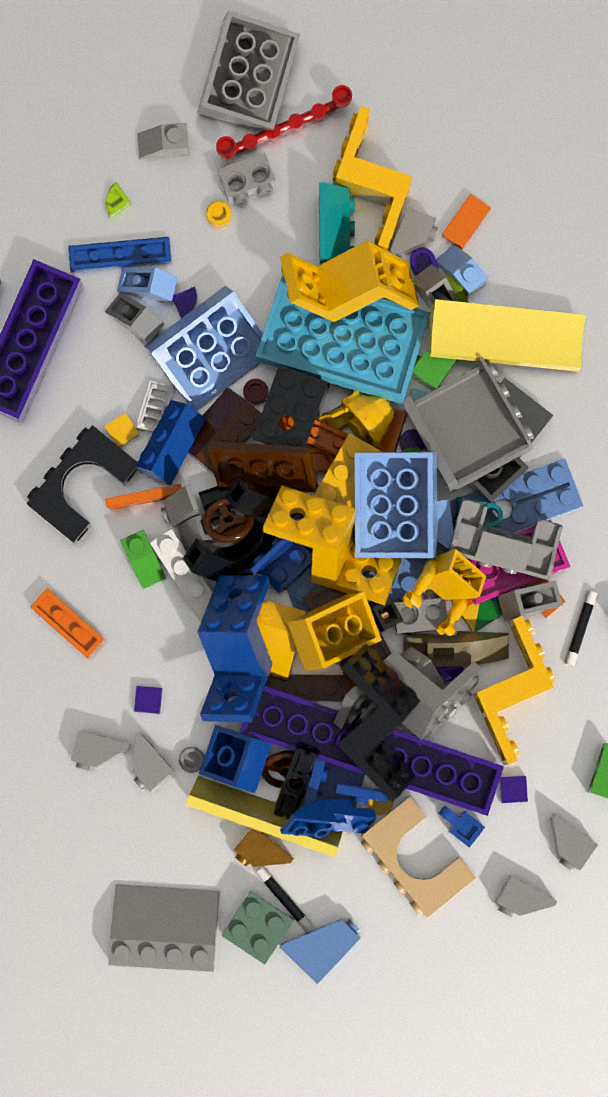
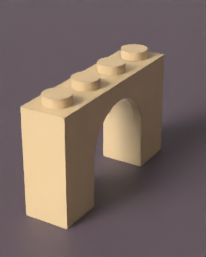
[361,796,476,918]

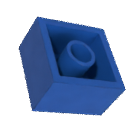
[199,725,272,793]

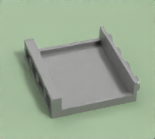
[403,357,534,493]

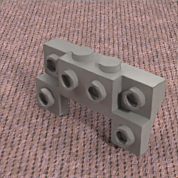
[448,498,563,580]

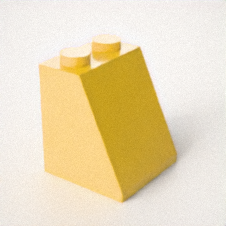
[256,600,306,681]

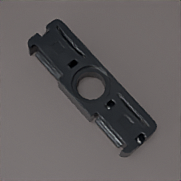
[274,743,320,819]

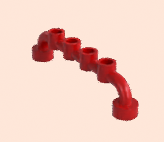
[216,85,352,159]

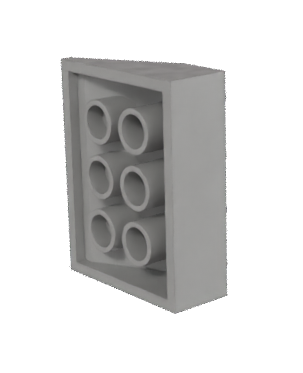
[197,10,300,130]
[108,885,219,972]

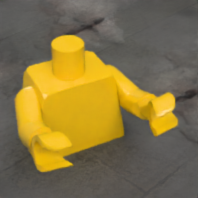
[403,549,486,636]

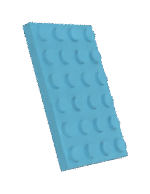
[255,275,430,404]

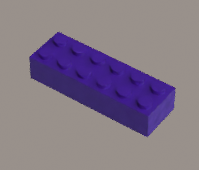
[0,259,83,423]

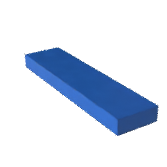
[68,237,172,272]

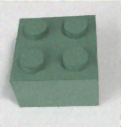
[221,890,294,965]

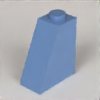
[280,919,361,984]

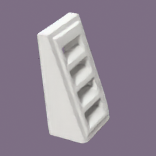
[136,380,175,433]

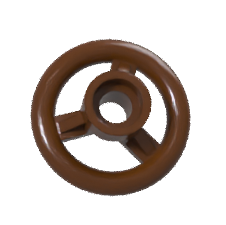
[203,497,254,543]
[261,751,304,788]

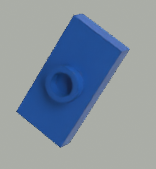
[335,783,388,804]

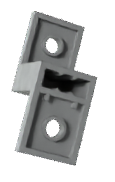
[334,651,481,739]

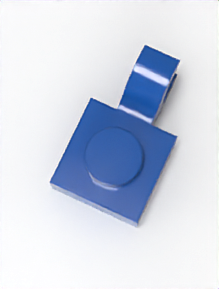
[438,806,485,848]

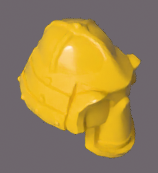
[319,390,395,448]

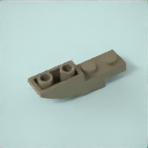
[403,631,509,667]

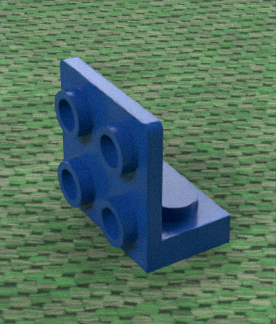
[250,537,313,594]
[303,759,365,808]

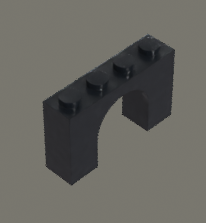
[26,425,139,545]
[182,476,278,582]

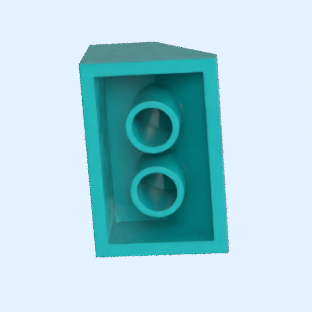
[319,182,355,265]

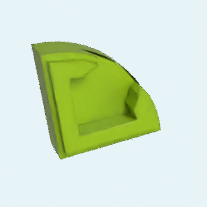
[106,182,131,218]
[445,274,469,303]

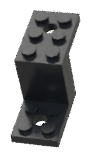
[253,365,331,447]
[337,643,421,803]

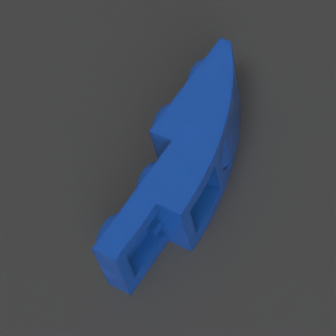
[280,799,377,838]

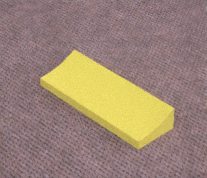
[429,299,585,371]
[186,776,343,857]

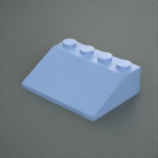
[144,285,263,410]
[355,452,437,558]

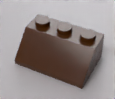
[188,387,261,477]

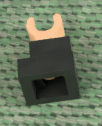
[371,598,404,633]

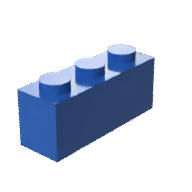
[135,400,206,485]

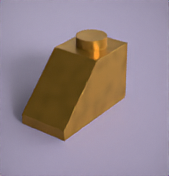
[234,828,294,867]

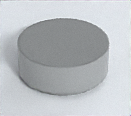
[179,747,204,773]

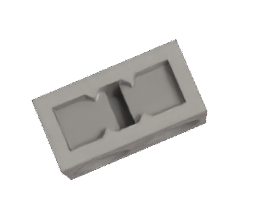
[218,152,276,204]
[395,594,447,635]

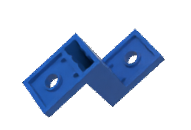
[197,575,272,722]

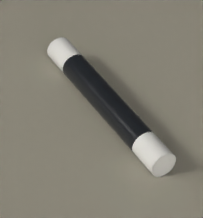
[565,590,598,666]
[255,866,314,932]

